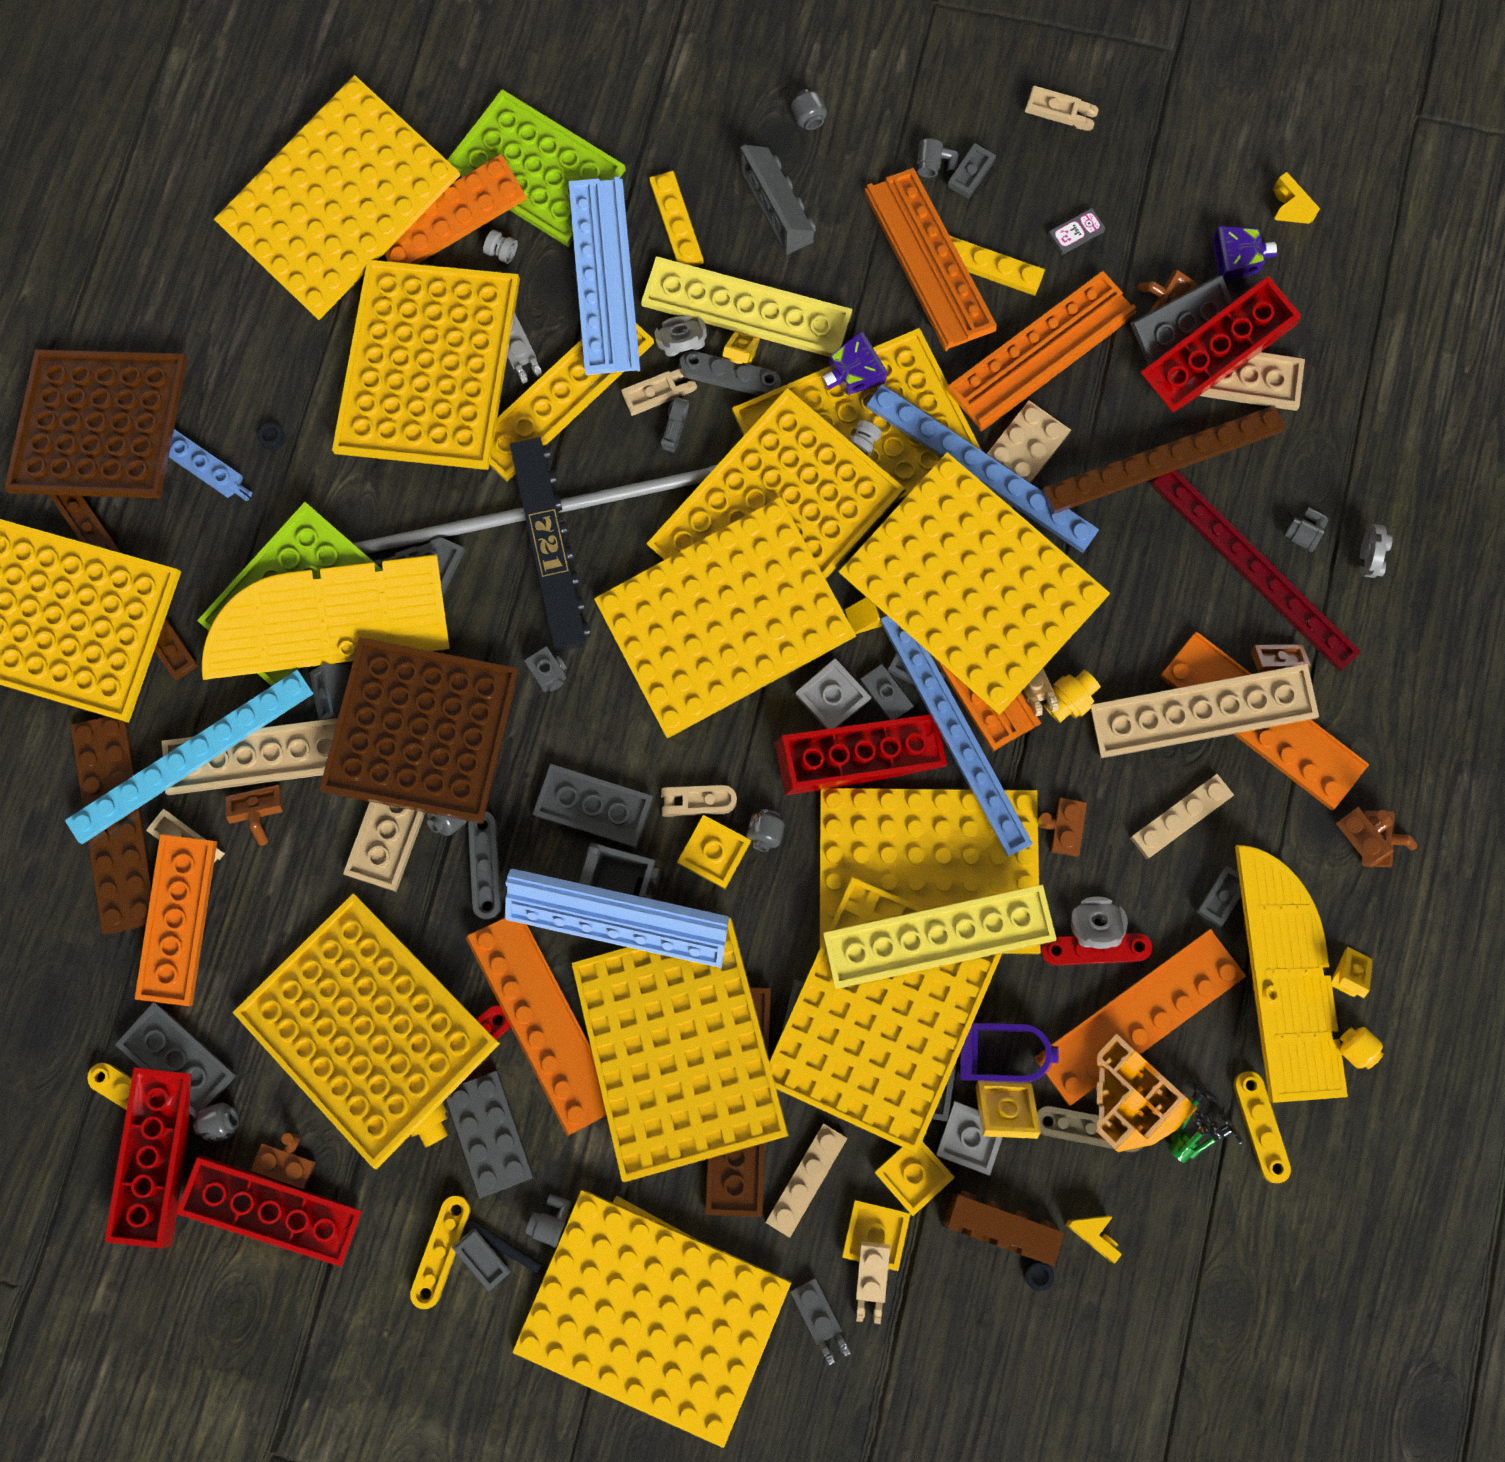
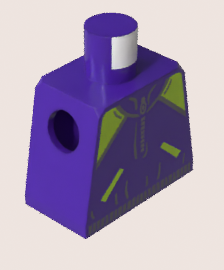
[1212,226,1277,282]
[821,332,888,395]

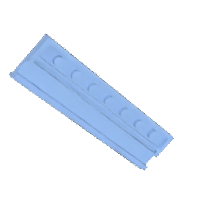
[569,177,640,375]
[505,869,729,968]

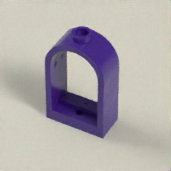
[960,1023,1059,1083]

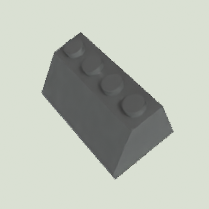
[741,145,816,255]

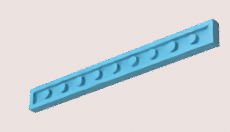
[65,670,314,844]

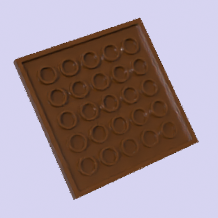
[4,350,188,499]
[319,637,519,824]

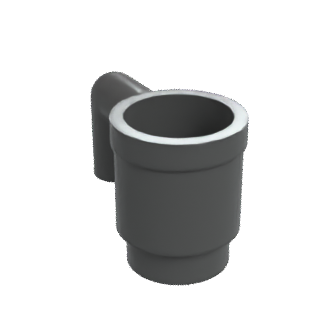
[917,139,959,178]
[1284,507,1328,553]
[526,1194,573,1248]

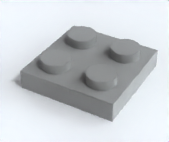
[795,659,871,729]
[936,1101,1002,1175]

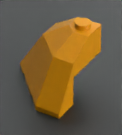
[1097,1034,1197,1152]

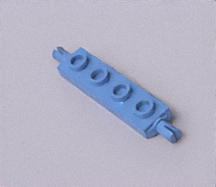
[169,429,252,501]

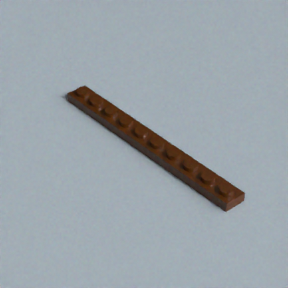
[1042,405,1286,515]
[49,495,199,681]

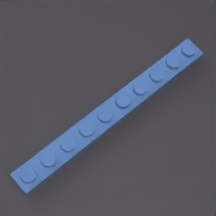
[866,385,1099,553]
[880,616,1033,858]

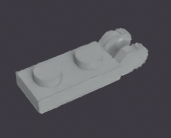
[507,312,542,384]

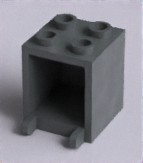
[579,843,661,900]

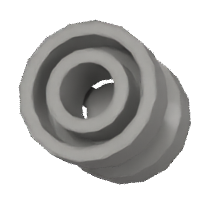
[483,229,518,264]
[849,420,882,457]

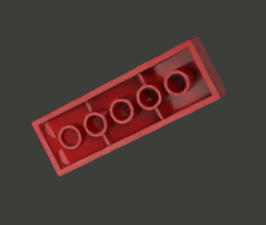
[1141,276,1301,413]
[775,715,947,796]
[104,1068,191,1248]
[176,1155,362,1267]

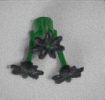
[1168,1081,1243,1163]

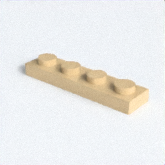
[1131,774,1234,859]
[765,1124,847,1238]

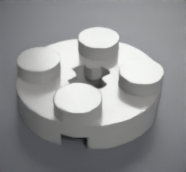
[654,315,707,356]
[1359,524,1392,578]
[1071,897,1128,949]

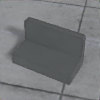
[309,664,351,720]

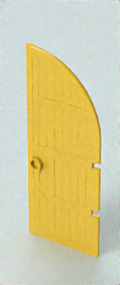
[202,554,450,680]
[1235,845,1348,1103]

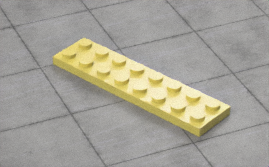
[641,256,852,357]
[823,885,1057,989]

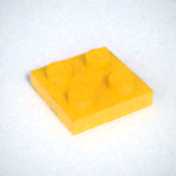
[677,815,751,889]
[975,1081,1041,1139]
[874,1141,955,1216]
[842,1200,910,1271]

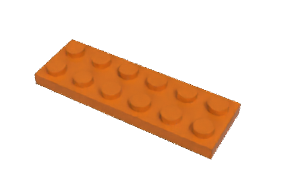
[384,154,528,264]
[135,834,217,1006]

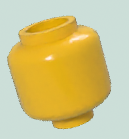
[1340,1027,1384,1069]

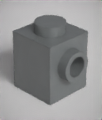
[524,646,567,693]

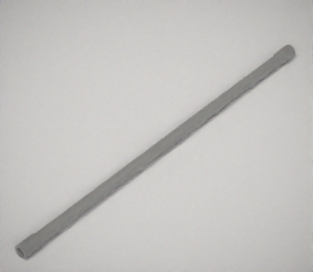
[353,465,717,554]

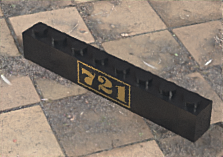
[510,437,591,652]

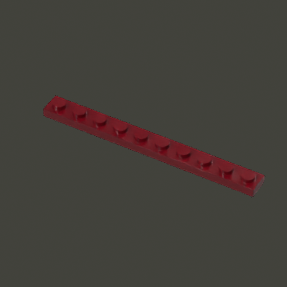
[1151,470,1361,672]

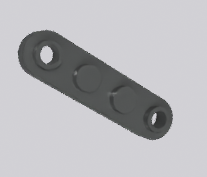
[679,351,781,396]
[468,811,502,920]

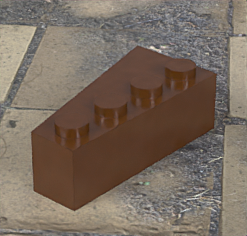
[942,1190,1064,1266]

